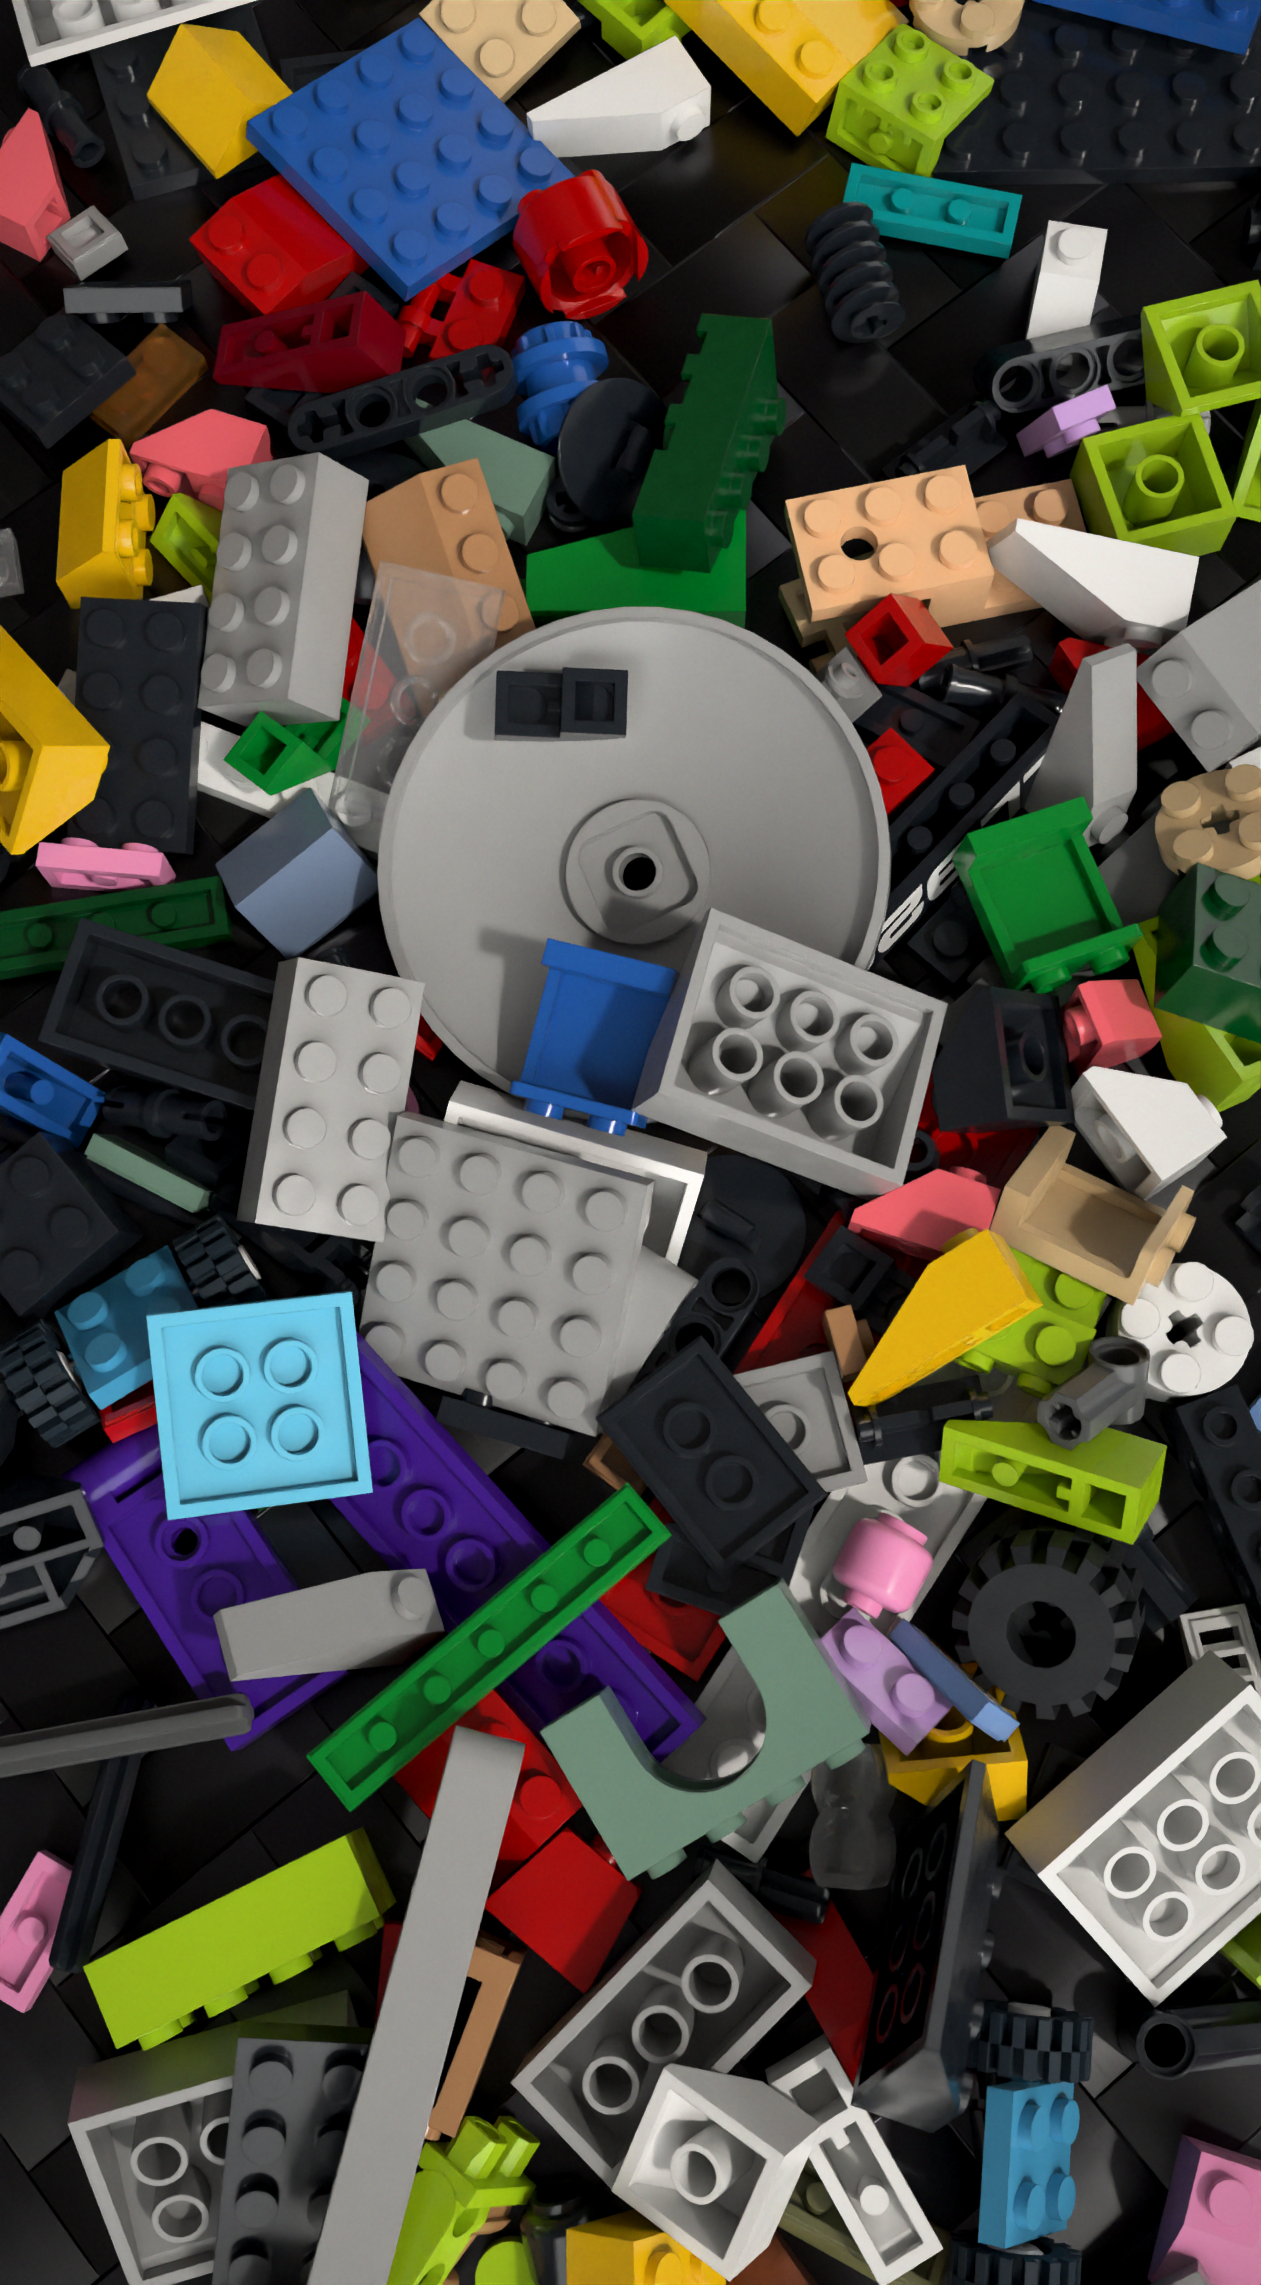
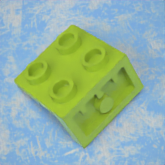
[825,23,994,178]

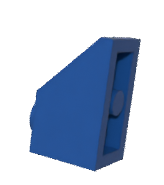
[0,1032,106,1148]

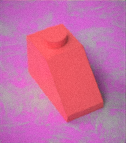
[847,1166,1001,1262]

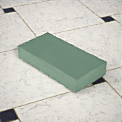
[84,1133,216,1213]

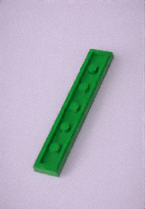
[306,1482,672,1812]

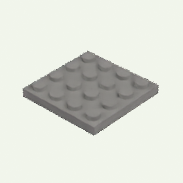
[359,1111,655,1437]

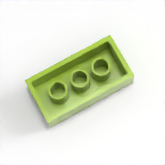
[83,1826,396,2051]

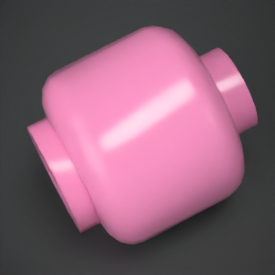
[832,1512,933,1619]

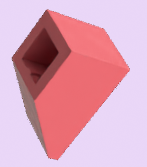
[0,108,71,262]
[129,409,276,512]
[1061,979,1162,1078]

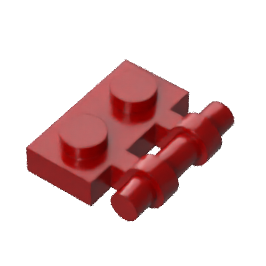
[396,259,526,385]

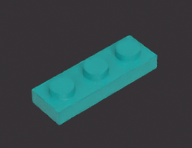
[843,163,1022,259]

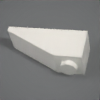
[526,36,711,158]
[765,2033,943,2285]

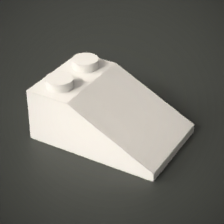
[986,518,1199,653]

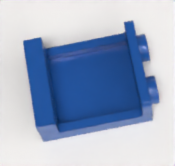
[509,938,680,1137]

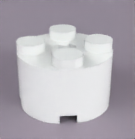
[1105,1262,1254,1403]

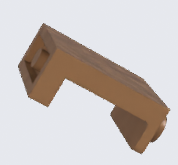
[425,1928,528,2141]

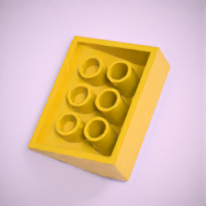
[663,0,910,137]

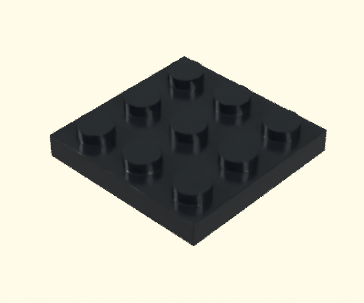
[89,2,272,202]

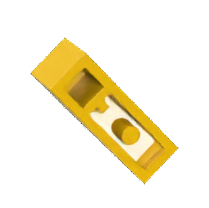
[847,1228,1043,1407]

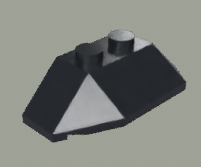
[0,1472,105,1630]

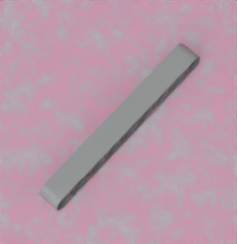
[306,1725,525,2285]

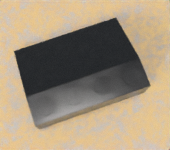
[851,1759,1004,2133]

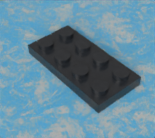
[67,597,208,855]
[212,2021,374,2285]

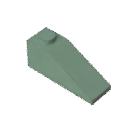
[403,398,556,546]

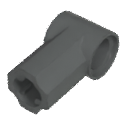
[1037,1336,1150,1451]

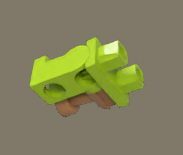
[387,2116,540,2285]

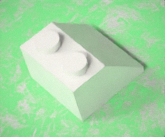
[1071,1066,1227,1200]
[611,2063,822,2282]

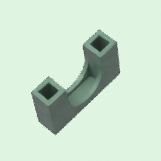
[540,1577,871,1881]

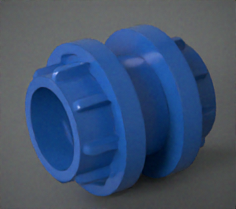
[511,321,609,454]

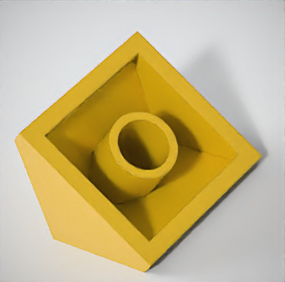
[147,23,293,179]

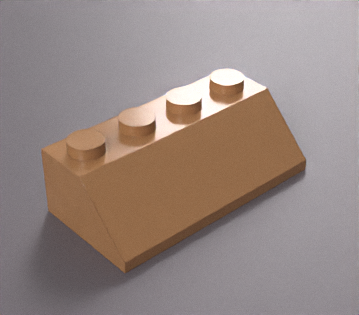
[362,458,536,721]

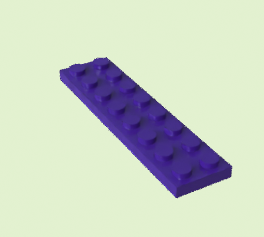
[329,1331,707,1763]

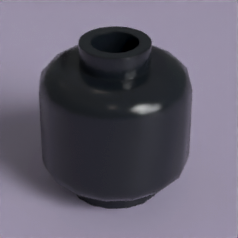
[519,2177,611,2285]

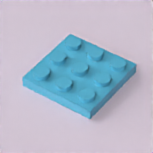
[146,1291,373,1520]

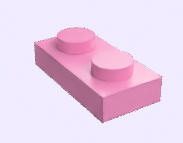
[35,837,176,893]
[0,1849,73,2013]

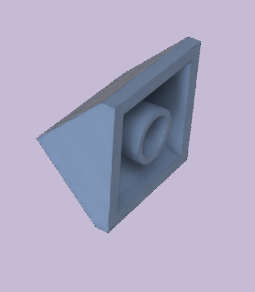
[215,787,379,960]

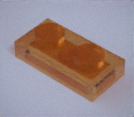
[88,323,208,449]

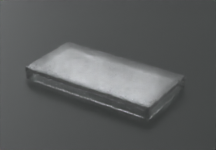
[327,560,506,823]

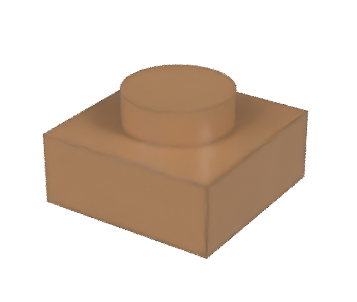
[821,1304,875,1383]

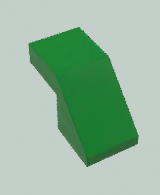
[223,697,372,796]

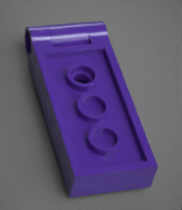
[61,1423,353,1752]

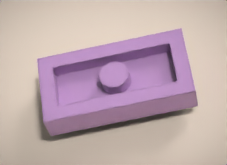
[1016,384,1116,458]
[821,1608,953,1756]

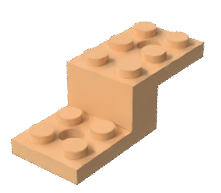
[784,465,1087,628]

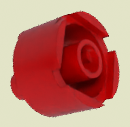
[513,170,648,320]

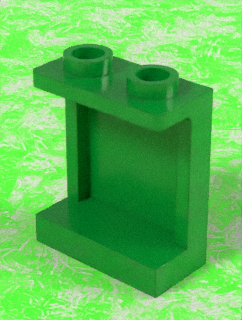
[952,796,1144,994]

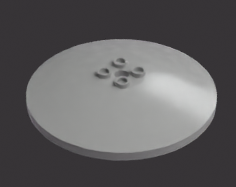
[377,607,892,1123]

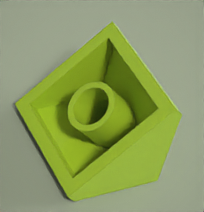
[1141,279,1261,418]

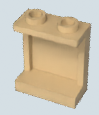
[990,1126,1196,1306]

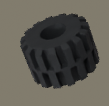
[952,1516,1146,1720]

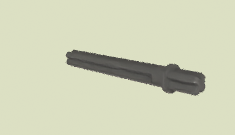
[0,1692,255,1778]

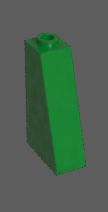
[519,510,746,629]

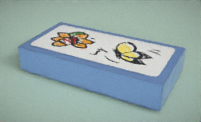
[889,1618,1020,1742]

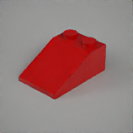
[189,174,370,318]

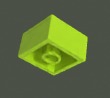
[1070,413,1238,556]

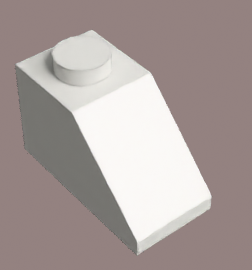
[1025,220,1108,372]

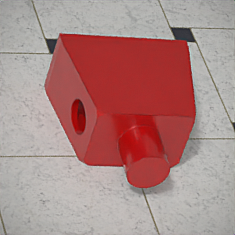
[485,1824,642,1995]

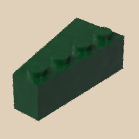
[632,313,786,573]

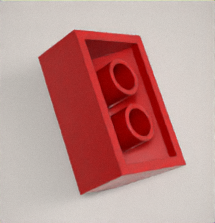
[393,1688,583,1891]

